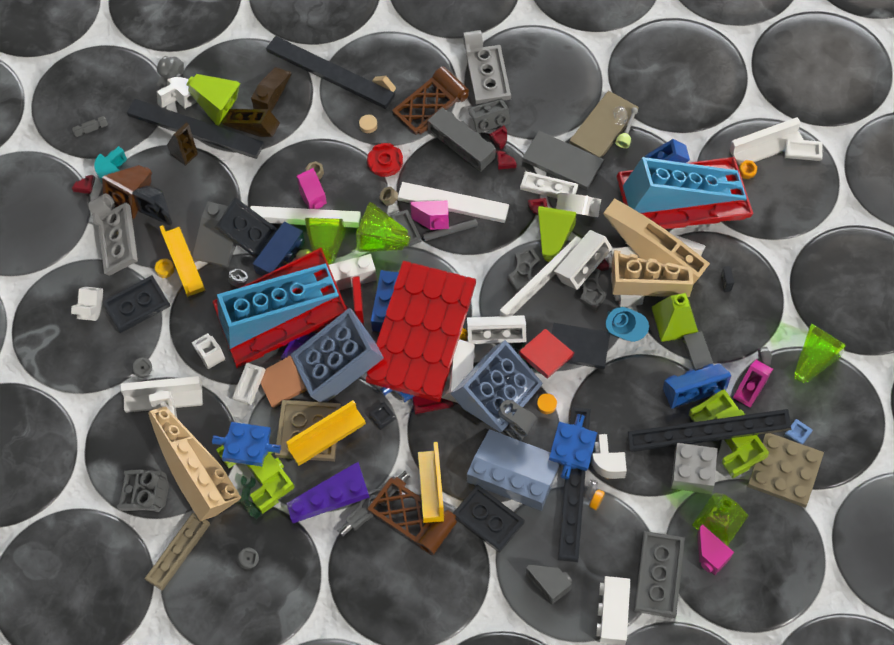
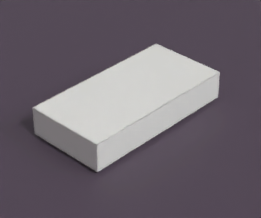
[785,139,822,161]
[232,363,266,405]

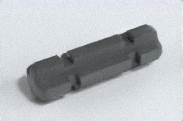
[72,116,108,137]

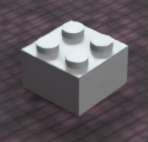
[671,443,718,494]

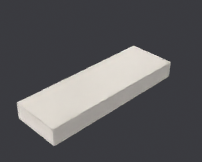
[520,171,578,199]

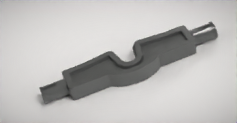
[337,470,410,537]

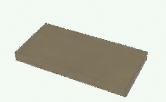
[569,90,639,158]

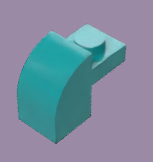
[94,146,127,184]

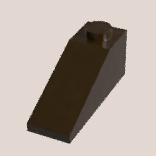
[251,67,292,112]
[222,109,280,137]
[167,122,198,166]

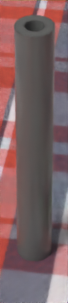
[423,219,478,241]

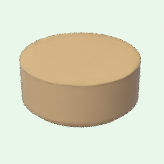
[359,115,377,133]

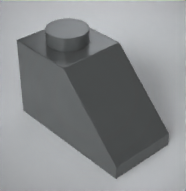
[526,565,572,604]

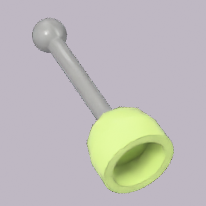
[615,107,638,148]

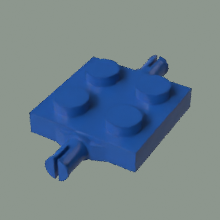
[549,414,597,479]
[212,422,281,467]

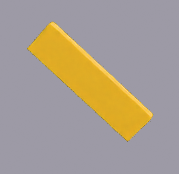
[159,225,205,297]
[286,400,366,466]
[418,442,444,523]

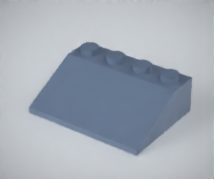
[291,308,384,403]
[451,340,543,432]
[467,429,560,511]

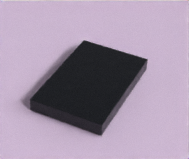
[215,197,278,259]
[102,275,170,333]
[552,323,610,369]
[453,484,525,553]

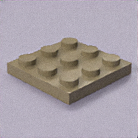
[275,400,341,462]
[747,433,824,508]

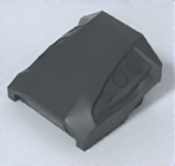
[117,470,169,512]

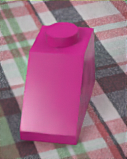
[297,168,327,209]
[411,200,449,230]
[733,360,773,407]
[697,524,734,575]

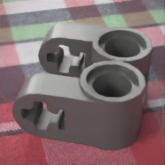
[498,400,537,441]

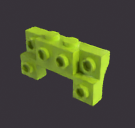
[689,389,769,479]
[216,445,295,514]

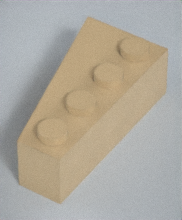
[611,250,693,297]

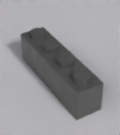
[427,107,496,172]

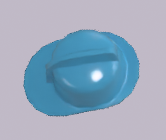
[606,307,649,342]

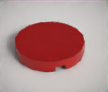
[367,143,403,177]

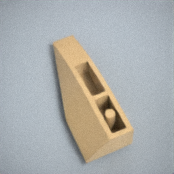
[603,199,710,284]
[148,406,241,521]

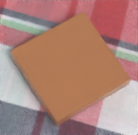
[261,356,307,408]

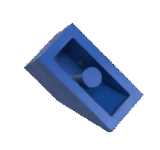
[645,139,690,163]

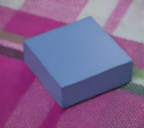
[784,419,813,445]

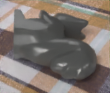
[156,56,184,88]

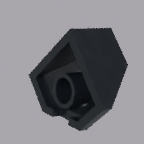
[132,186,172,226]

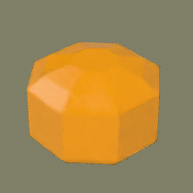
[739,160,757,179]

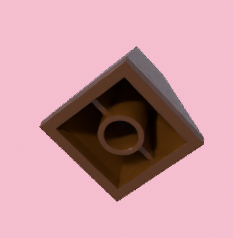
[102,165,152,219]

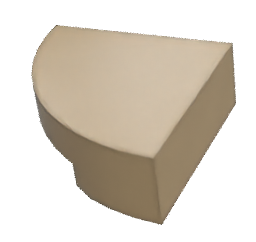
[372,76,396,92]

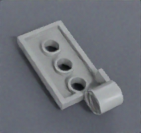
[463,30,511,104]
[89,193,138,276]

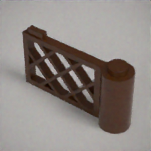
[392,67,469,135]
[367,477,457,555]

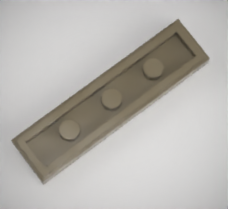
[145,512,210,591]

